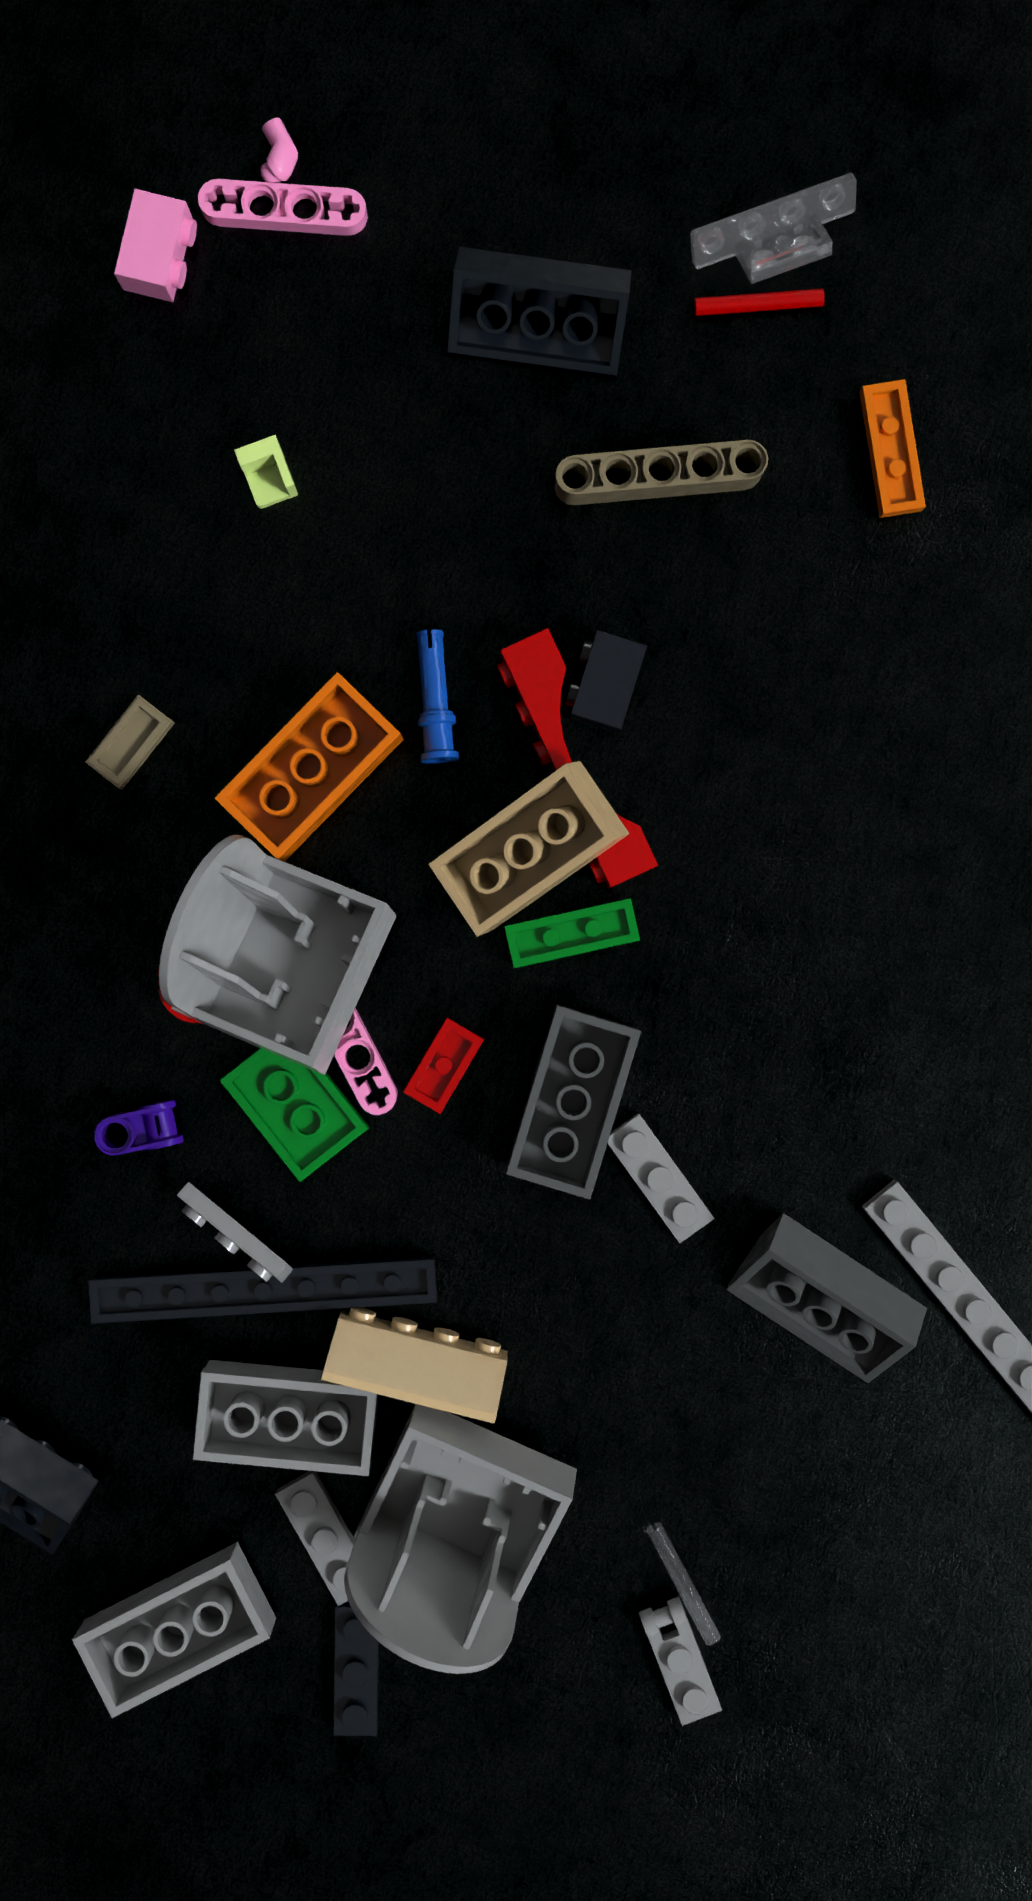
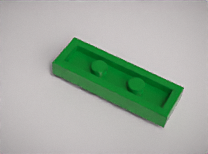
[504,898,640,968]

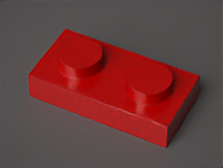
[403,1017,484,1114]

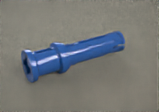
[416,629,459,764]

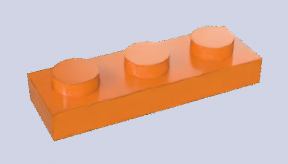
[859,379,926,518]

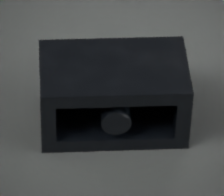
[565,630,647,734]

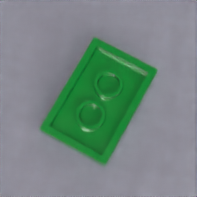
[220,1049,369,1182]

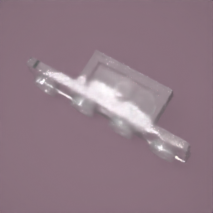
[690,173,857,284]

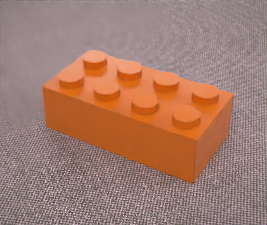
[215,672,404,862]

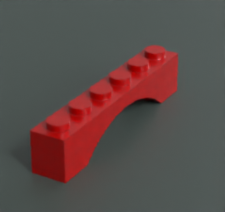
[496,628,658,889]

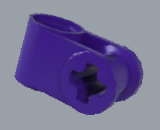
[95,1099,184,1155]

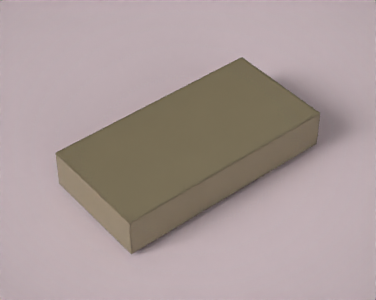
[86,695,175,790]

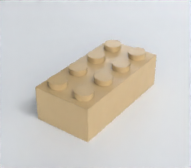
[429,761,629,937]

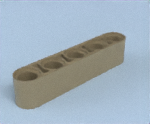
[554,440,768,505]

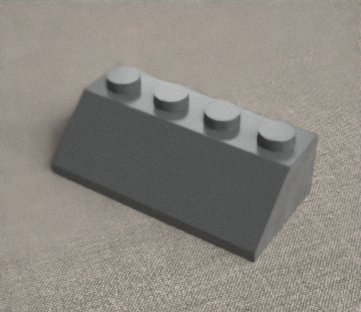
[726,1213,927,1383]

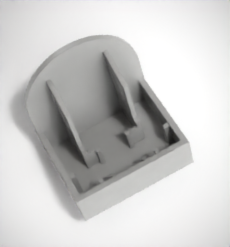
[159,835,396,1075]
[344,1404,577,1674]

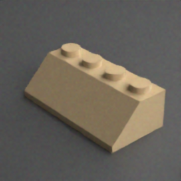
[321,1307,507,1423]

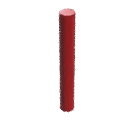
[694,288,824,316]

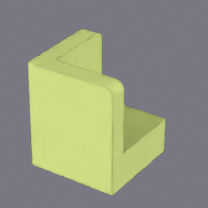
[234,435,298,509]

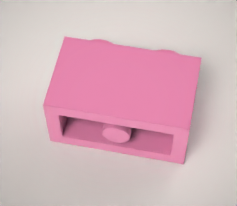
[114,189,197,302]

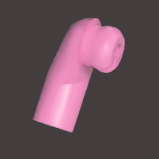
[260,118,298,183]

